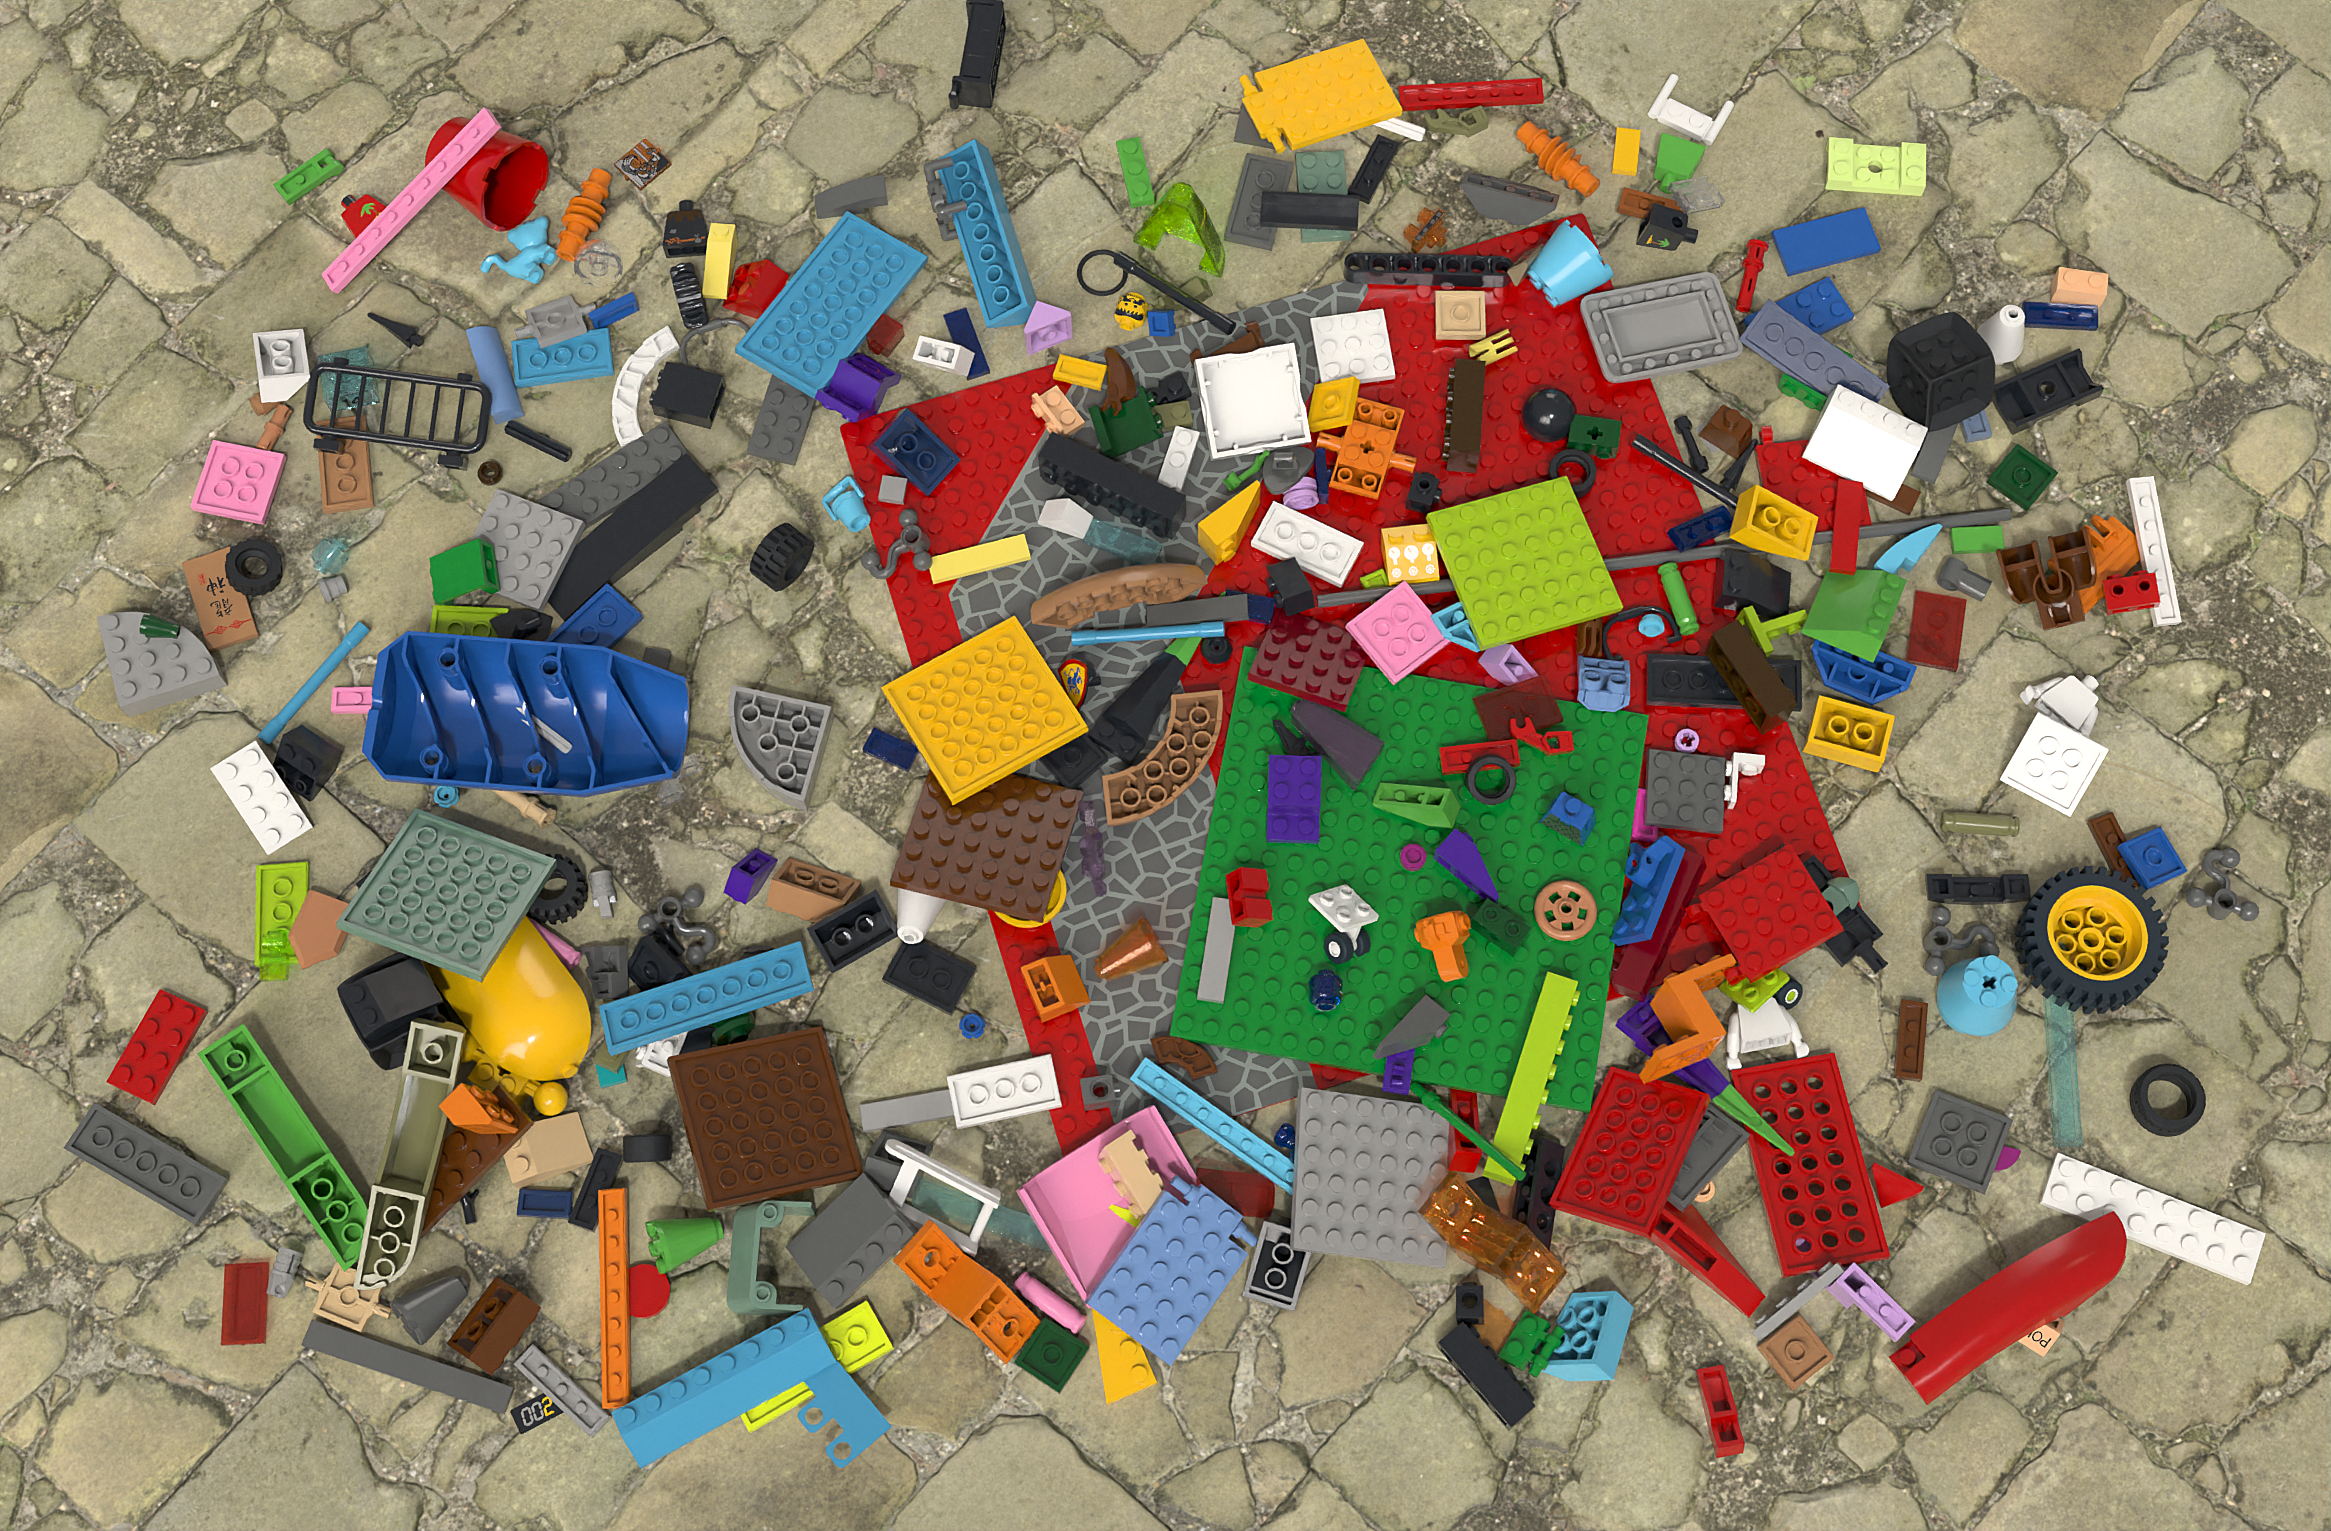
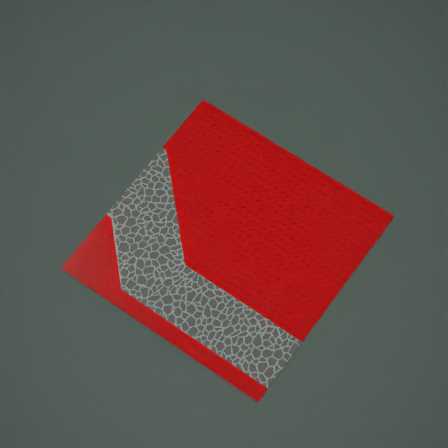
[840,213,1862,1157]

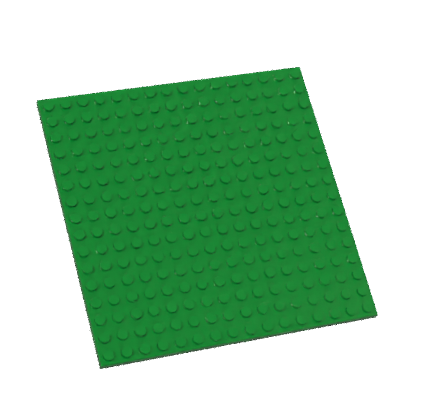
[1169,646,1649,1113]

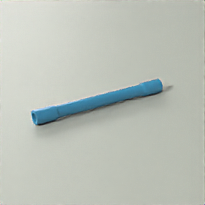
[257,621,370,746]
[1071,621,1225,646]

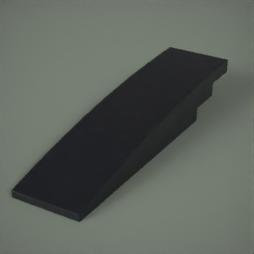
[547,453,719,622]

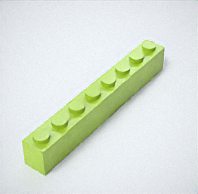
[1482,972,1581,1186]

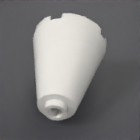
[1977,305,2025,365]
[897,888,947,944]

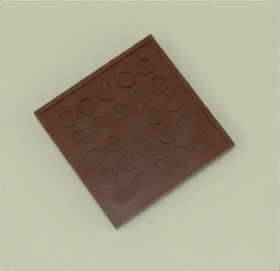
[890,769,1084,923]
[667,1026,863,1213]

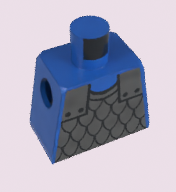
[1540,792,1596,847]

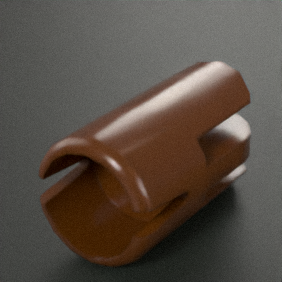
[1576,617,1603,658]

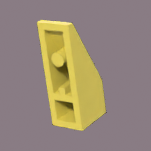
[702,223,738,299]

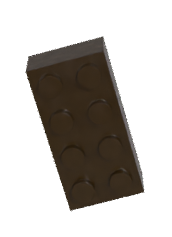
[1442,359,1486,473]
[1705,619,1796,735]

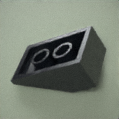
[1713,549,1791,618]
[340,957,444,1043]
[1242,1212,1312,1312]

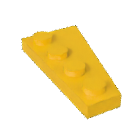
[1092,1308,1157,1405]

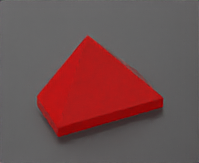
[1867,1162,1924,1208]

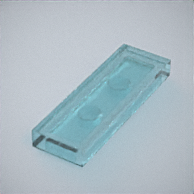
[1083,519,1162,565]

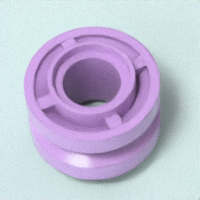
[1283,477,1319,510]

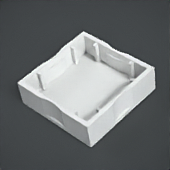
[1194,343,1311,461]

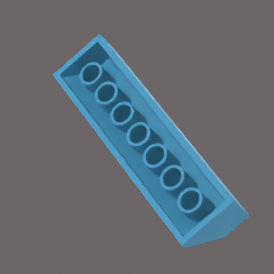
[937,139,1037,328]
[611,1308,837,1469]

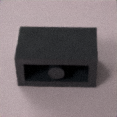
[1265,557,1315,617]

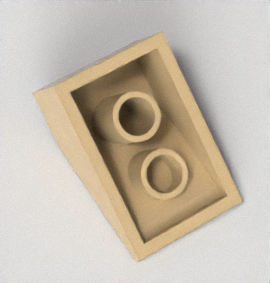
[503,1112,594,1190]

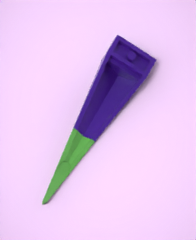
[1615,993,1794,1156]

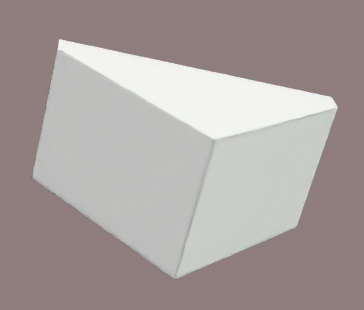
[1038,498,1093,540]

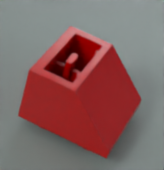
[722,259,789,319]

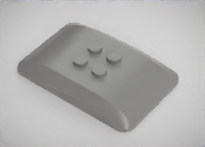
[1580,272,1743,383]

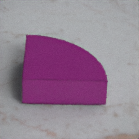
[1994,1146,2021,1172]

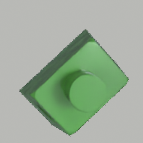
[1653,132,1706,194]

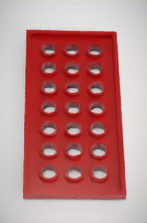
[1729,1052,1890,1278]

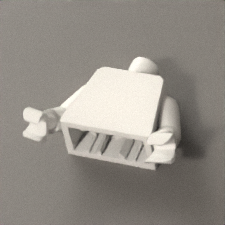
[2019,675,2099,738]
[1725,997,1809,1071]

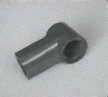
[1937,558,1992,602]

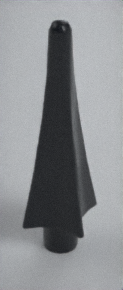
[367,312,424,349]
[1720,439,1758,492]

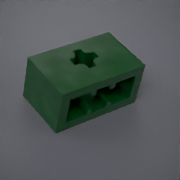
[1566,414,1622,459]
[1470,898,1531,957]

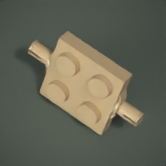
[305,1262,393,1333]

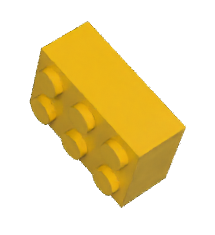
[1802,695,1895,773]

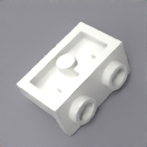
[635,1031,688,1077]

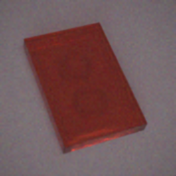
[1905,590,1967,672]
[1472,674,1564,742]

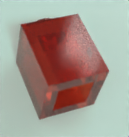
[866,313,905,358]

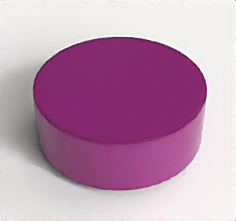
[1400,844,1427,871]

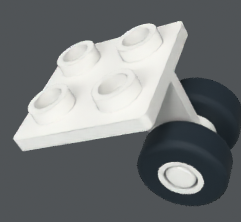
[1308,884,1379,964]

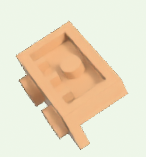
[1031,385,1085,438]

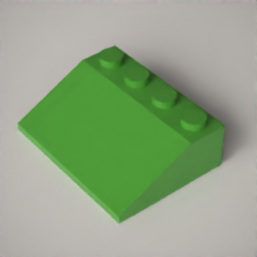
[1801,569,1907,662]

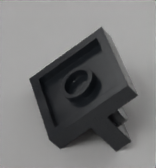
[628,934,694,992]

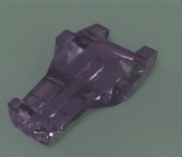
[1078,800,1107,897]

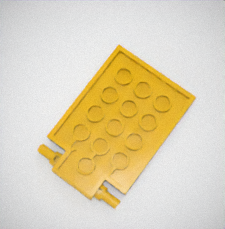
[1239,38,1402,153]

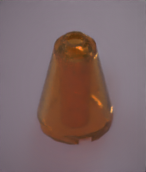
[1093,916,1169,982]

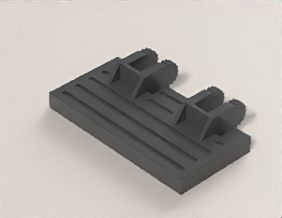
[1667,1103,1750,1212]

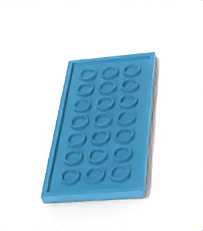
[735,211,928,399]

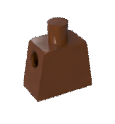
[1699,405,1753,460]

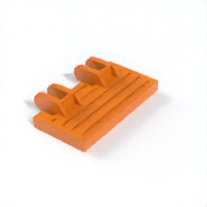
[2046,515,2141,615]

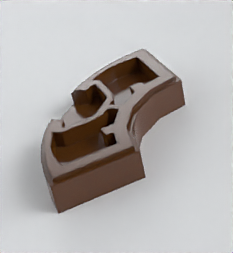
[1150,1036,1218,1081]

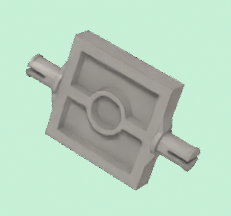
[514,295,596,348]

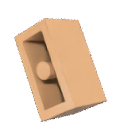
[2050,267,2108,309]

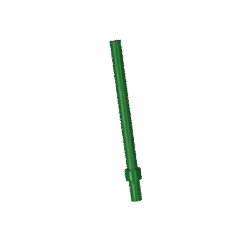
[1409,1081,1526,1181]

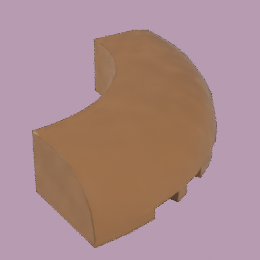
[1030,563,1208,629]
[1102,690,1223,828]

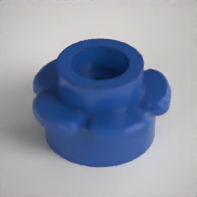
[959,1013,985,1039]

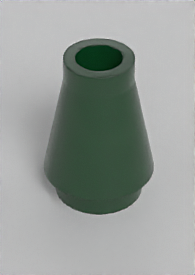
[140,613,181,639]

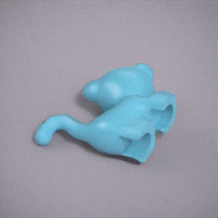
[480,216,557,284]

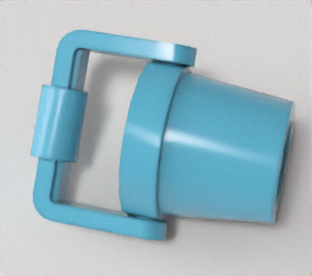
[822,476,870,532]

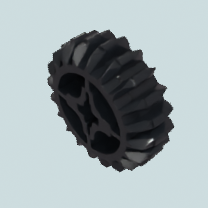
[670,262,708,329]

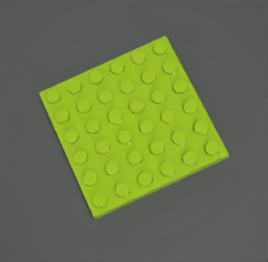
[1426,476,1623,651]

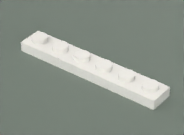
[2126,476,2182,627]

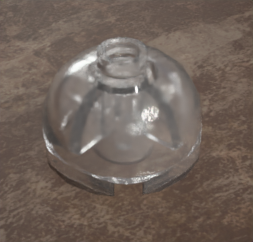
[574,238,623,287]

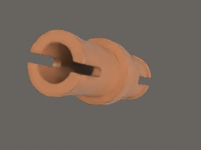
[255,404,292,451]

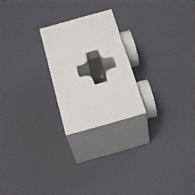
[912,336,975,377]

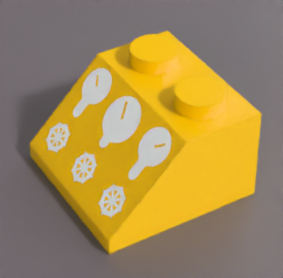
[1381,524,1439,586]

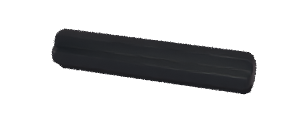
[504,421,572,462]

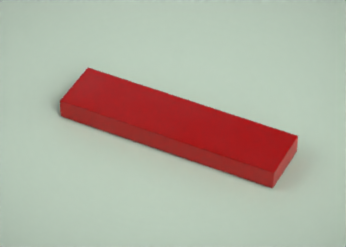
[1829,479,1864,575]

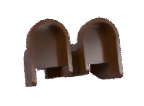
[1996,526,2097,631]

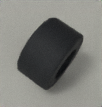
[623,1134,672,1163]

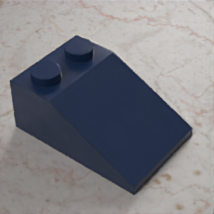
[867,408,961,496]

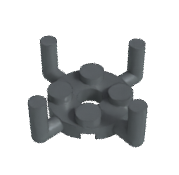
[923,156,967,241]

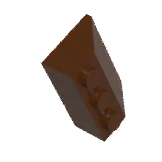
[446,1277,541,1376]

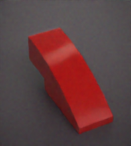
[1696,1365,1745,1458]

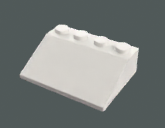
[1802,384,1928,501]

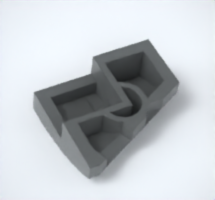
[579,945,628,999]

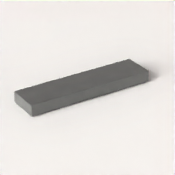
[1147,594,1249,627]

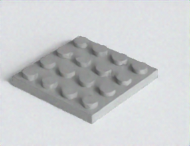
[470,489,586,613]

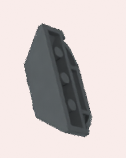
[1461,172,1560,226]

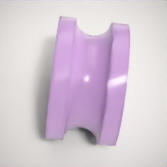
[1674,729,1699,754]

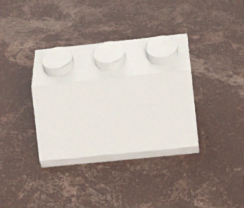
[253,329,310,403]

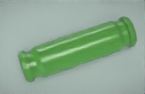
[1658,562,1700,636]

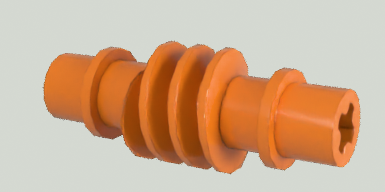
[1516,121,1600,198]
[555,168,612,262]

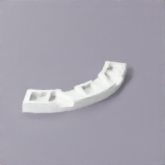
[612,326,680,448]

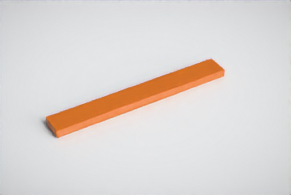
[598,1188,631,1409]

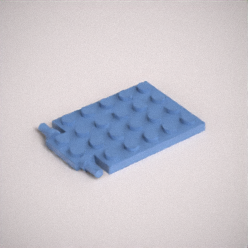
[1084,1175,1259,1366]

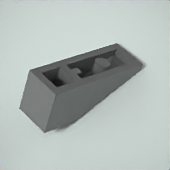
[1373,995,1451,1059]

